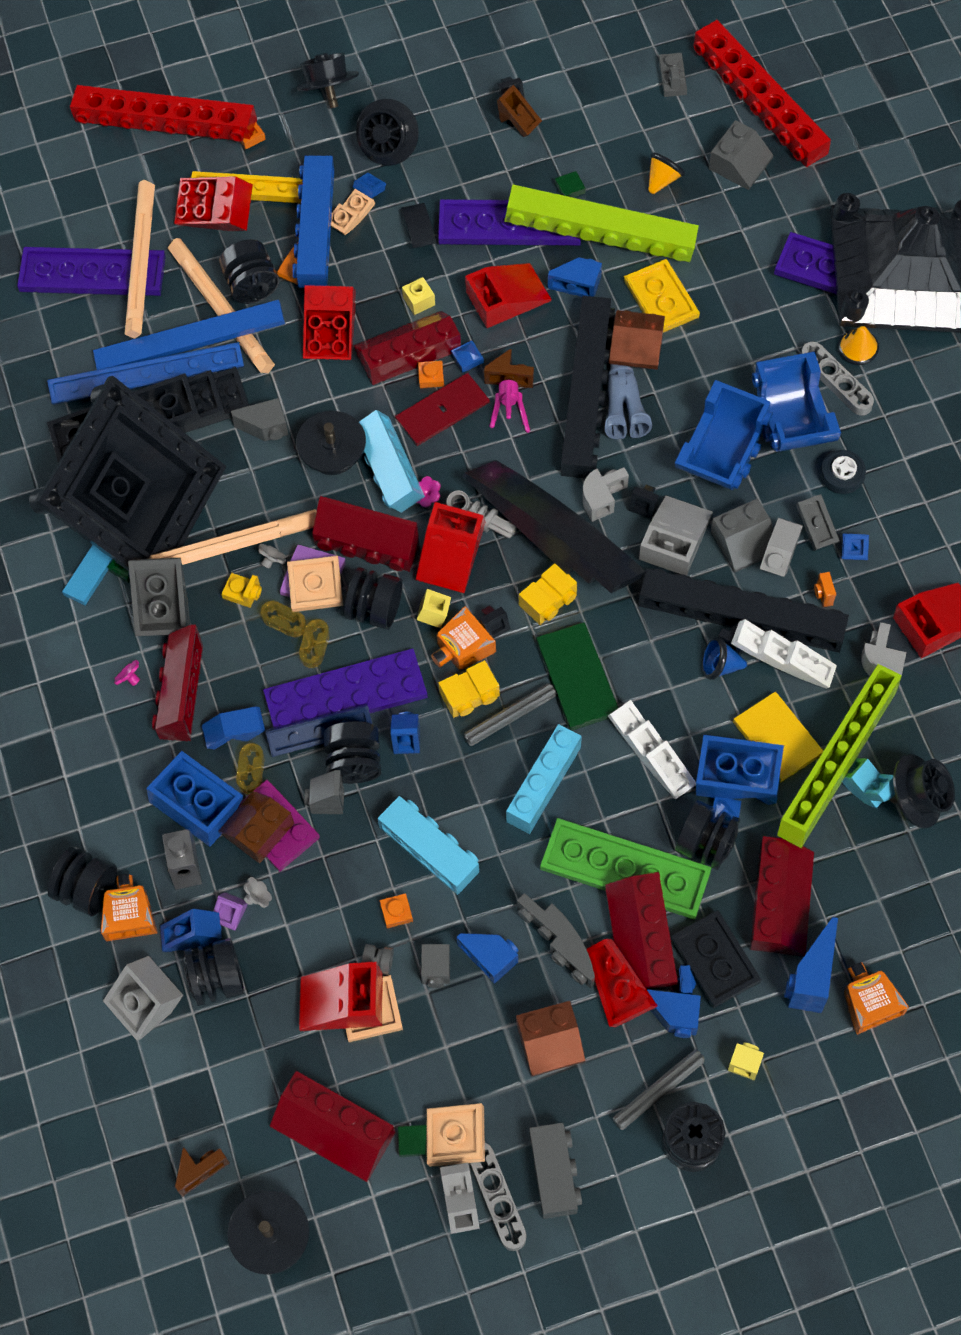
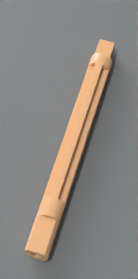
[125,180,155,339]
[168,238,275,373]
[148,509,317,565]

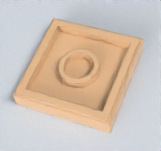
[287,556,343,612]
[346,975,403,1042]
[427,1103,485,1167]

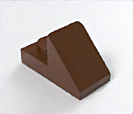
[497,85,542,137]
[484,349,534,388]
[175,1148,230,1197]

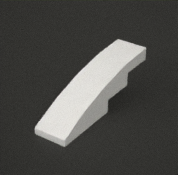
[731,619,837,689]
[608,700,696,799]

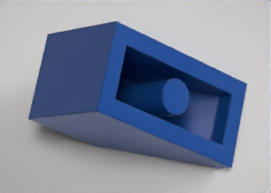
[548,257,602,297]
[391,712,420,754]
[160,909,222,952]
[457,934,519,984]
[647,990,701,1038]

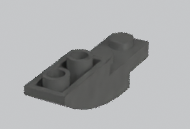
[517,893,595,988]

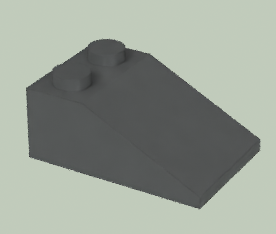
[128,558,190,636]

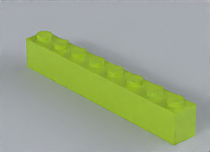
[505,184,699,262]
[777,664,902,848]

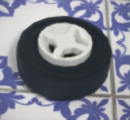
[820,450,866,494]

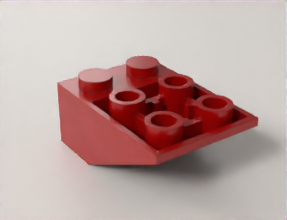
[174,176,253,231]
[465,263,552,328]
[303,285,356,360]
[416,502,486,594]
[893,583,961,659]
[299,962,383,1031]

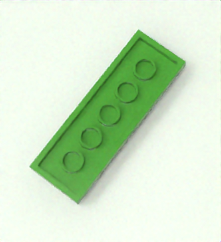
[540,818,712,920]

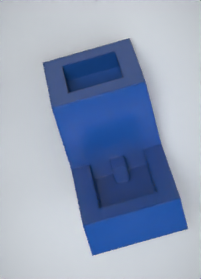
[202,707,265,750]

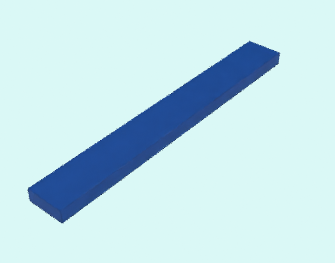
[93,300,285,370]
[47,342,244,405]

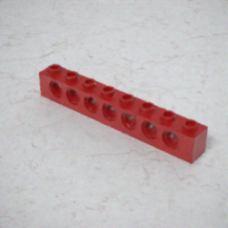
[694,20,831,167]
[70,85,257,142]

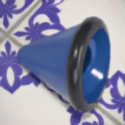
[702,637,747,680]

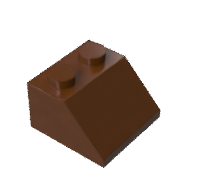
[218,791,294,864]

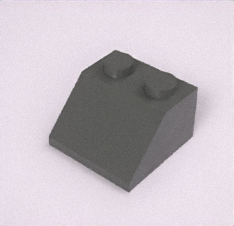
[709,120,773,190]
[711,498,773,573]

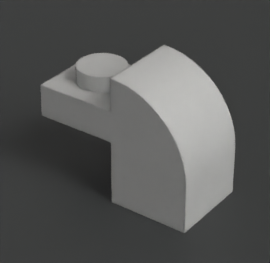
[583,467,629,522]
[861,622,907,676]
[440,1163,480,1234]

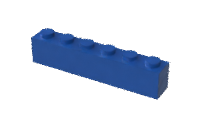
[293,156,335,288]

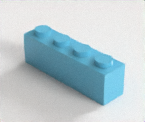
[359,410,425,513]
[506,724,582,834]
[377,796,479,895]

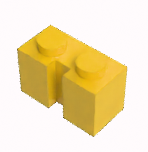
[519,564,577,625]
[438,660,500,718]

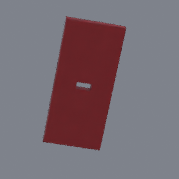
[395,373,490,446]

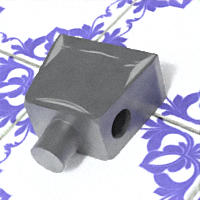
[162,829,202,890]

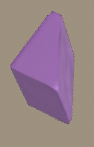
[213,893,248,930]

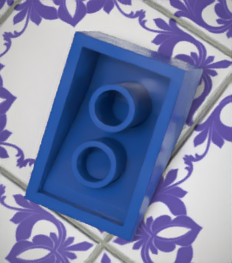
[696,735,784,799]
[784,917,838,1013]

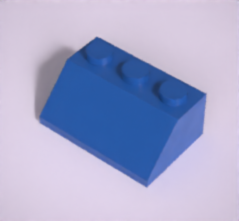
[146,751,243,847]

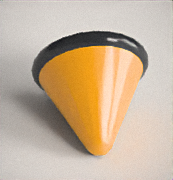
[648,152,685,194]
[838,326,879,365]

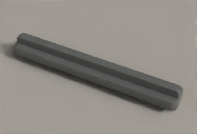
[464,683,556,746]
[613,1050,705,1130]

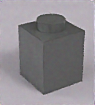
[421,944,450,988]

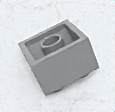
[103,956,183,1041]

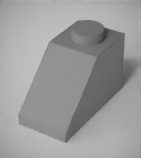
[760,518,803,577]

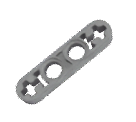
[801,342,874,416]
[470,1143,526,1251]

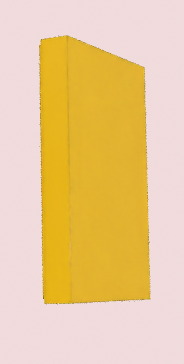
[624,259,700,333]
[733,691,823,783]

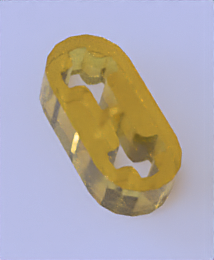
[260,601,307,637]
[299,619,330,668]
[236,743,265,794]

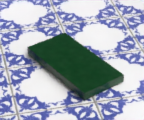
[536,622,618,731]

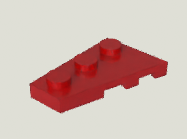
[586,939,658,1027]

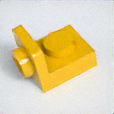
[221,573,262,608]

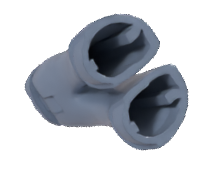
[605,364,652,439]

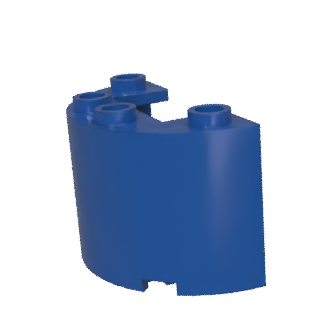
[752,352,841,452]
[675,380,773,490]

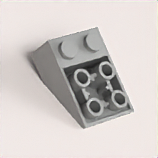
[639,496,713,575]

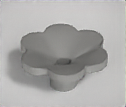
[258,544,286,568]
[244,877,272,908]

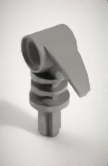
[447,490,516,538]

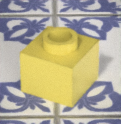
[402,277,435,315]
[416,589,451,628]
[728,1043,764,1080]

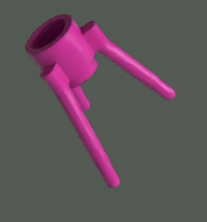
[490,380,530,433]

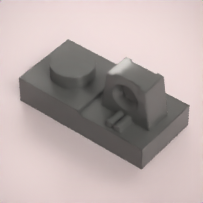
[659,53,687,97]
[796,494,839,551]

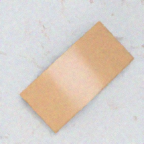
[331,189,375,235]

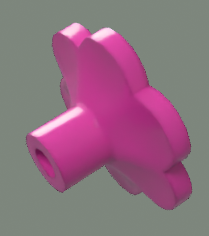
[416,476,441,508]
[114,660,140,686]

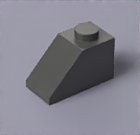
[231,398,289,441]
[305,770,344,814]

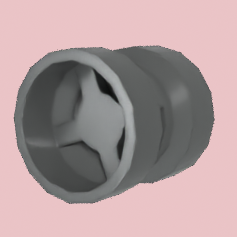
[362,944,394,975]

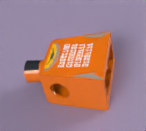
[431,606,496,670]
[101,874,158,941]
[844,962,909,1035]

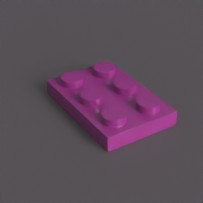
[238,780,320,872]

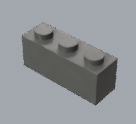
[529,1123,582,1219]

